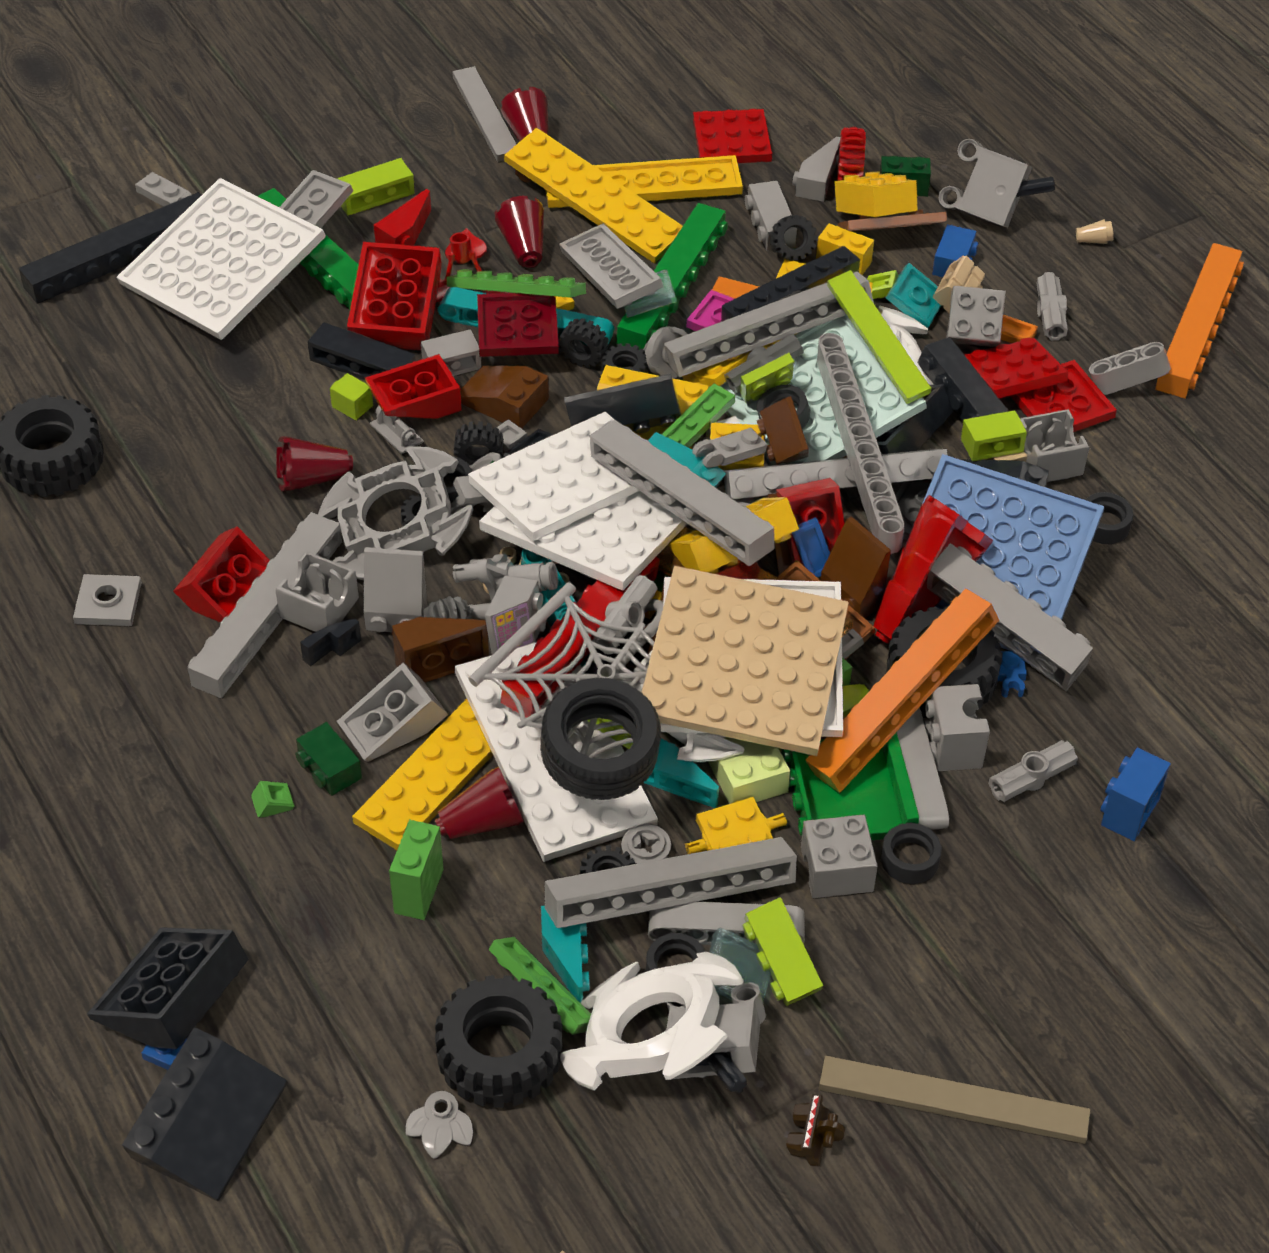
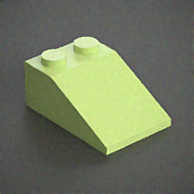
[708,737,790,804]

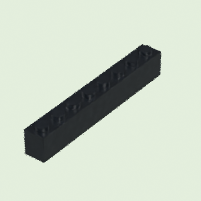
[19,192,202,304]

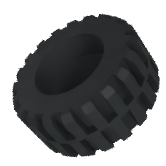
[0,395,104,497]
[886,607,1002,713]
[435,975,562,1108]

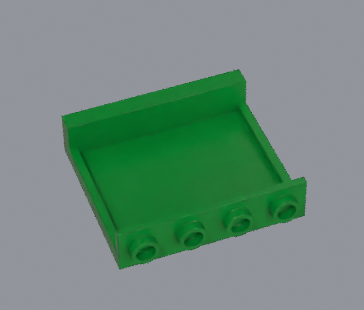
[781,732,919,841]

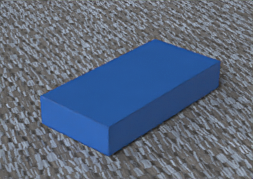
[791,517,830,578]

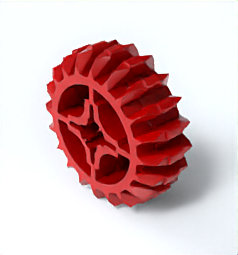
[837,127,866,181]

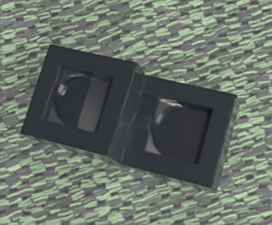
[300,619,361,667]

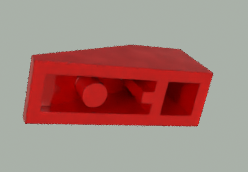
[374,189,431,246]

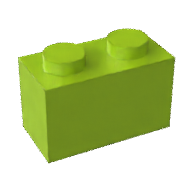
[961,410,1027,461]

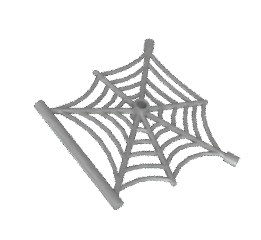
[468,582,662,758]

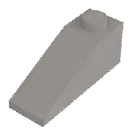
[792,137,840,202]

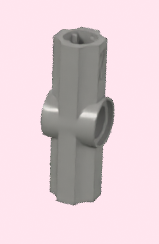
[1037,272,1068,341]
[592,575,658,654]
[988,740,1078,802]

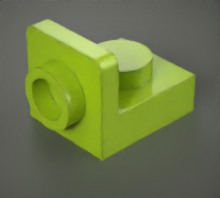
[867,270,899,299]

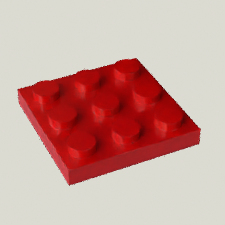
[693,109,772,163]
[965,338,1068,398]
[1010,360,1117,432]

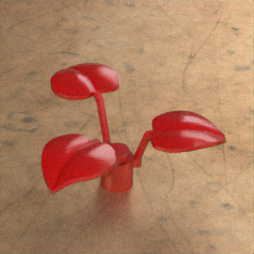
[436,228,511,302]

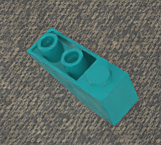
[541,906,589,1002]

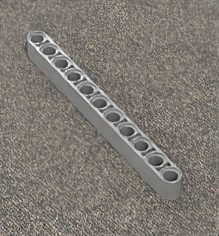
[817,333,904,554]

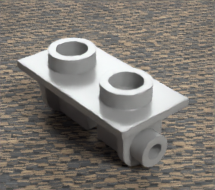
[370,406,424,454]

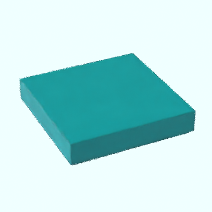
[886,263,941,328]

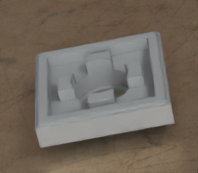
[73,574,142,626]

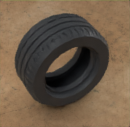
[540,677,661,800]

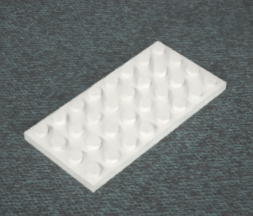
[455,643,658,862]

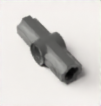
[724,334,804,394]

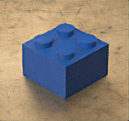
[1100,747,1171,841]

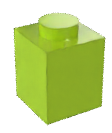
[330,373,373,420]

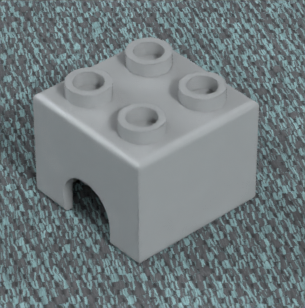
[946,286,1006,347]
[1020,409,1089,482]
[275,551,359,632]
[923,684,990,771]
[801,814,877,898]

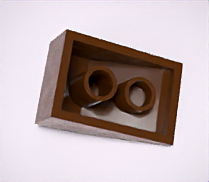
[460,365,549,429]
[821,517,891,618]
[392,617,489,683]

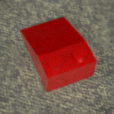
[365,354,462,419]
[776,478,845,565]

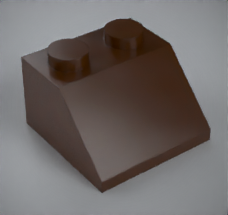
[756,396,809,465]

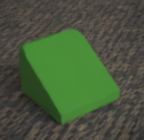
[252,781,295,818]

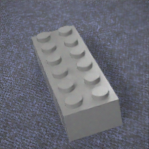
[927,543,1093,691]

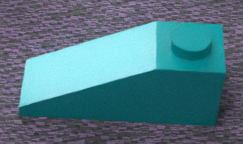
[648,432,726,488]
[644,738,719,808]

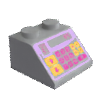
[485,575,546,655]

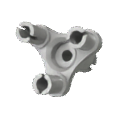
[453,554,558,620]

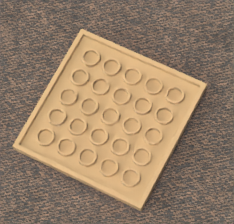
[642,566,849,756]

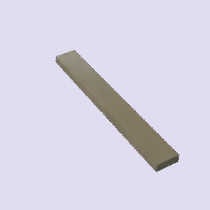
[819,1056,1090,1144]

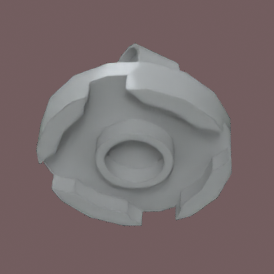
[643,327,687,379]

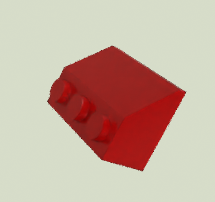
[173,526,270,623]

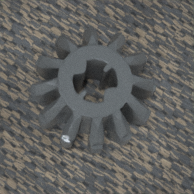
[423,596,472,619]

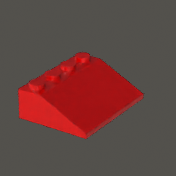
[347,242,442,350]

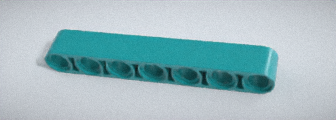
[438,287,615,346]

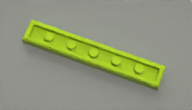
[827,270,931,404]

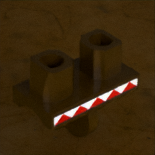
[786,1094,845,1166]

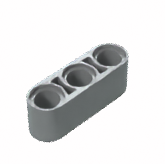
[1089,342,1171,395]

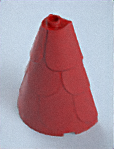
[873,495,993,644]

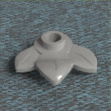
[406,1091,473,1159]

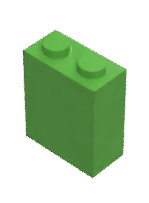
[389,819,444,920]

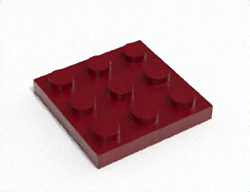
[477,293,559,357]

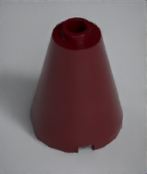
[501,87,548,142]
[495,196,544,268]
[276,436,353,491]
[435,767,524,840]

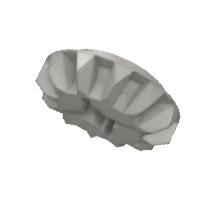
[621,824,671,864]

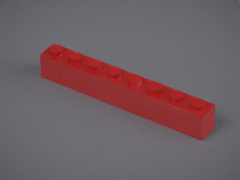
[500,557,660,718]

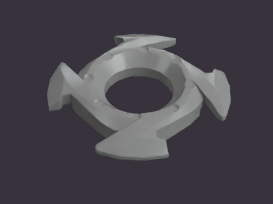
[318,446,474,580]

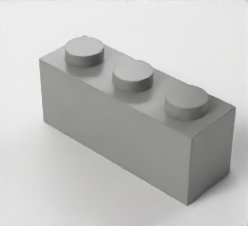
[745,181,797,251]

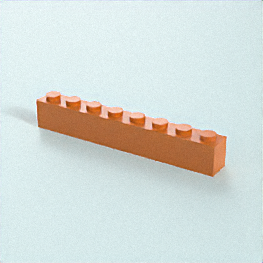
[1155,243,1244,399]
[805,588,1000,793]

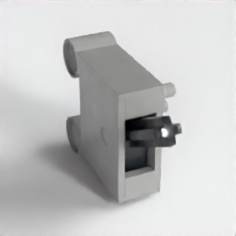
[938,139,1055,228]
[666,983,766,1094]

